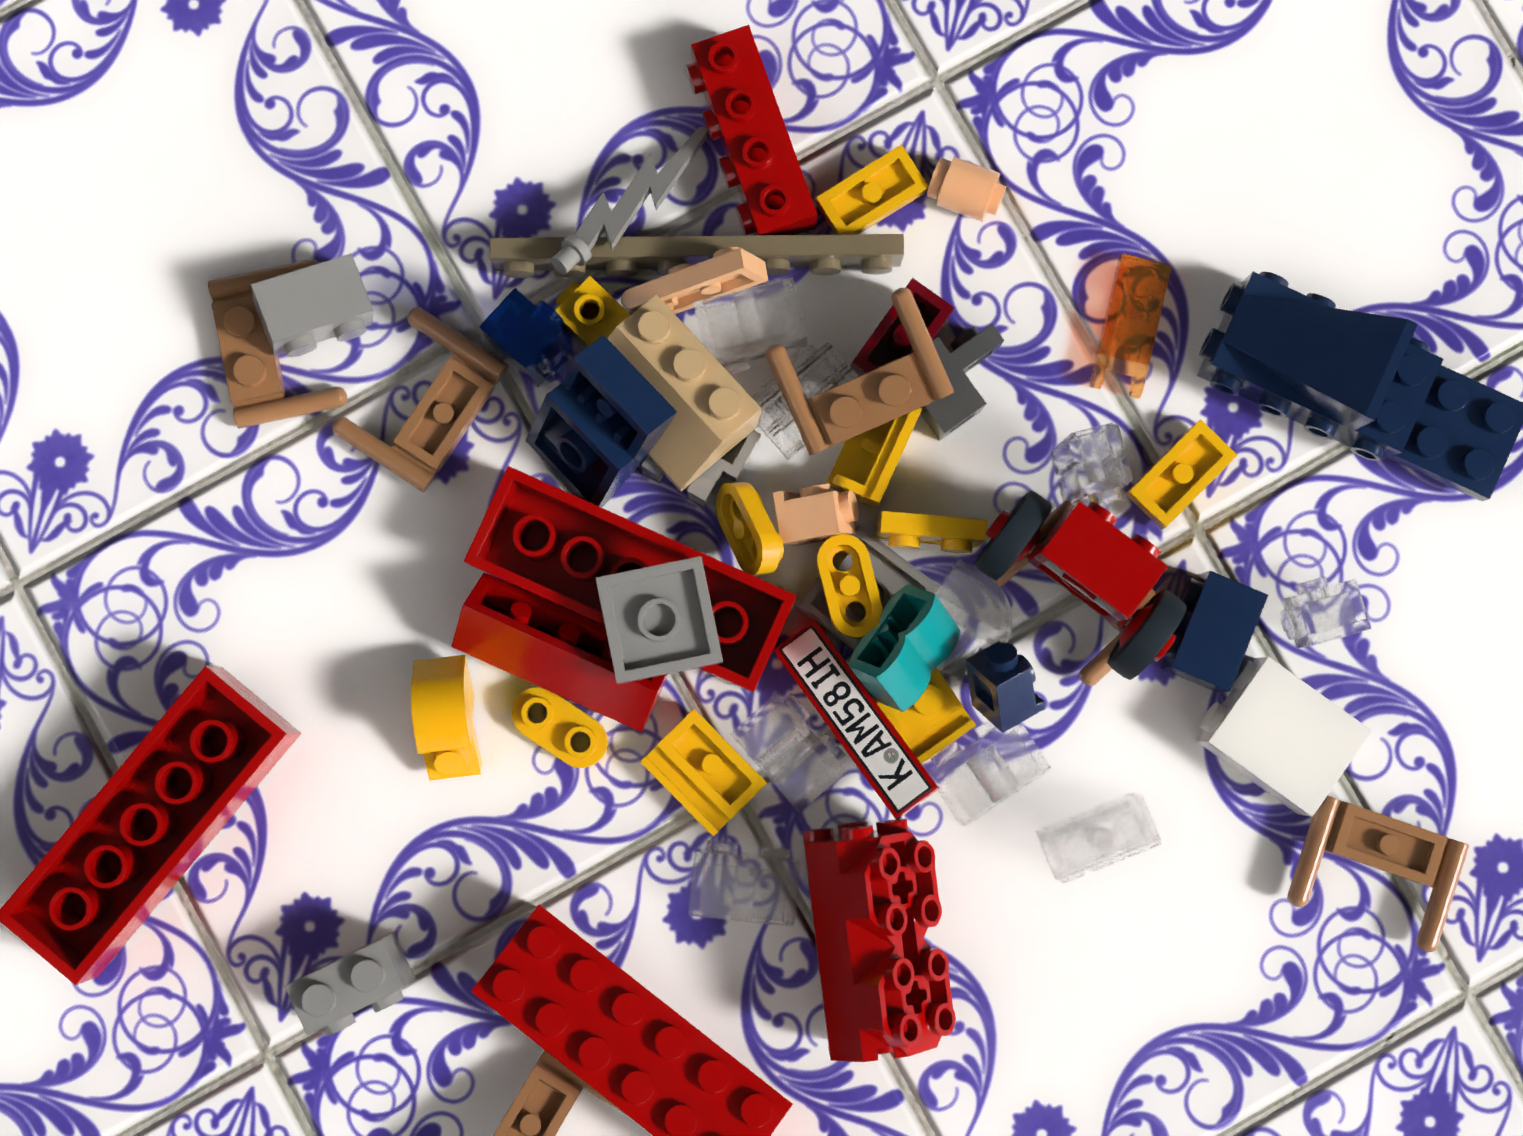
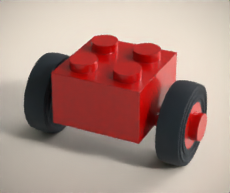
[975,490,1187,680]

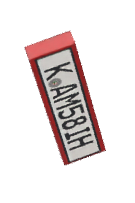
[773,619,940,820]

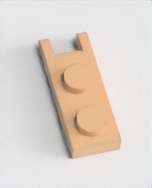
[621,247,768,314]

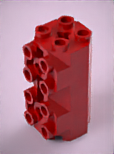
[802,819,956,1062]

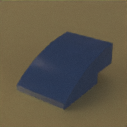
[525,335,677,508]

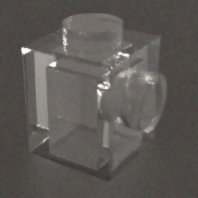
[1280,576,1372,648]

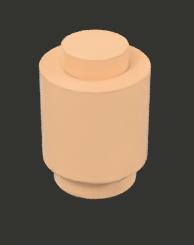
[927,157,1006,222]

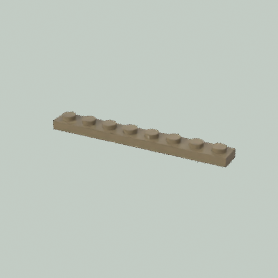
[490,234,904,278]

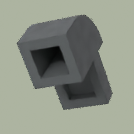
[920,324,1004,441]

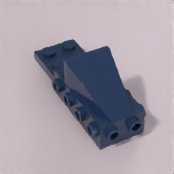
[1196,271,1523,501]

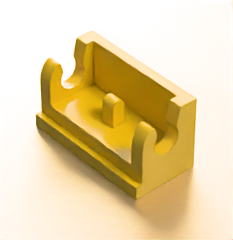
[826,408,922,509]

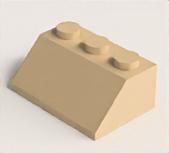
[607,294,762,492]

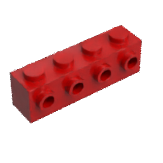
[685,25,817,235]
[451,573,668,732]

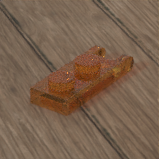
[1089,253,1172,399]

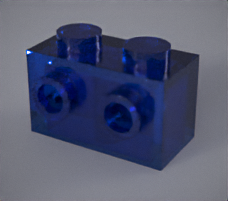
[479,288,572,388]

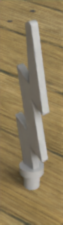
[551,127,707,275]

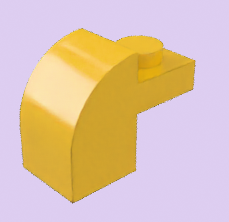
[411,655,482,781]

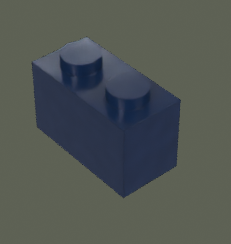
[1160,571,1268,692]

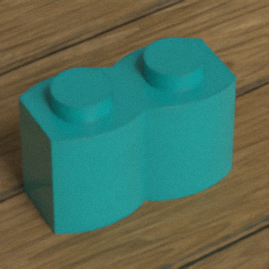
[849,584,960,712]

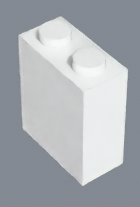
[1196,656,1372,817]

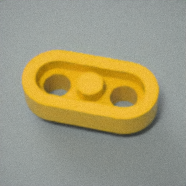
[716,482,784,575]
[817,534,883,638]
[512,687,608,768]

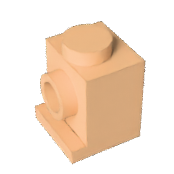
[773,484,859,545]

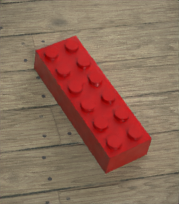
[463,466,797,693]
[0,666,301,986]
[471,905,793,1136]

